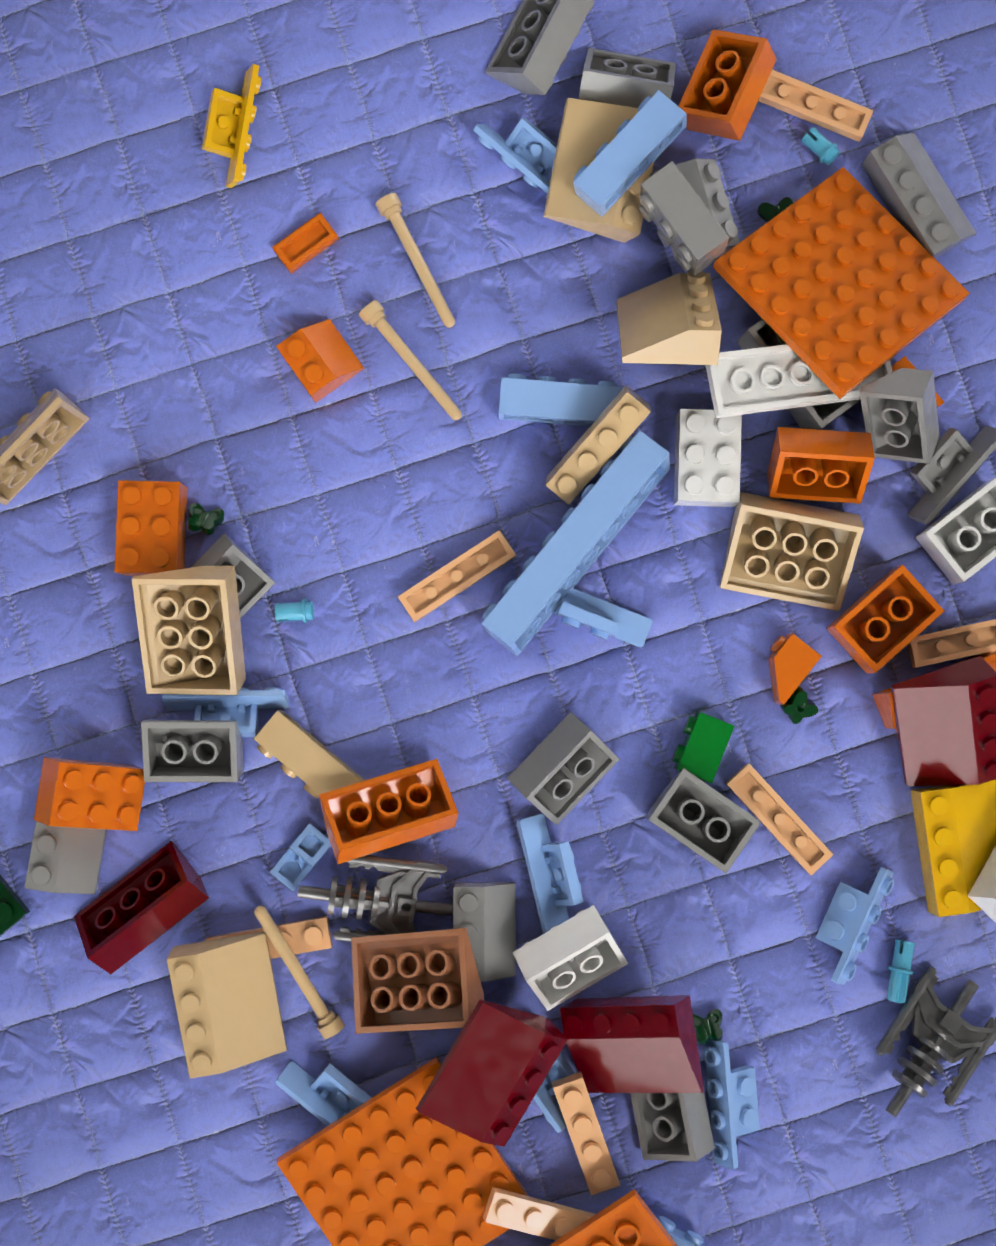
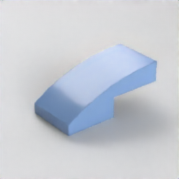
[269,823,331,892]

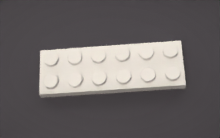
[705,344,893,418]

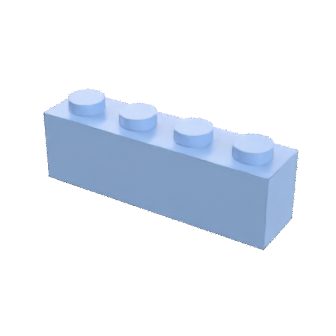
[573,90,687,217]
[498,374,623,427]

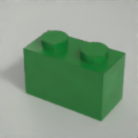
[672,712,734,783]

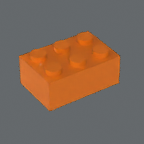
[678,29,777,141]
[767,427,875,504]
[114,480,188,576]
[826,565,945,674]
[34,757,145,831]

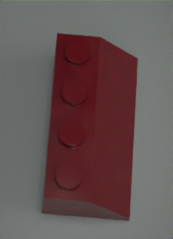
[74,841,209,975]

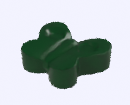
[757,197,793,222]
[188,503,224,535]
[780,686,819,724]
[693,1009,723,1045]

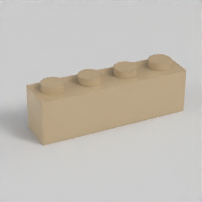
[545,385,651,505]
[254,710,365,798]

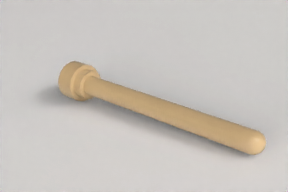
[375,193,455,328]
[359,300,462,421]
[254,906,345,1039]

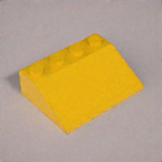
[910,779,996,917]

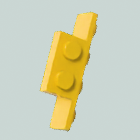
[201,64,262,188]

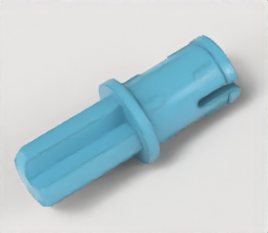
[887,939,916,1003]

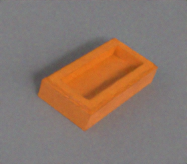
[272,212,339,274]

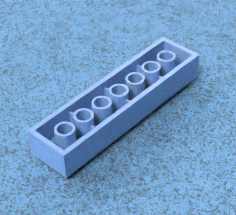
[481,430,670,657]

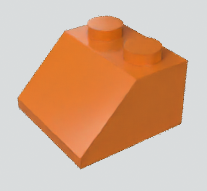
[276,319,364,403]

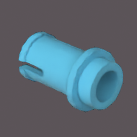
[801,127,840,165]
[275,599,314,623]

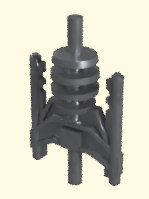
[298,855,453,942]
[875,966,996,1118]

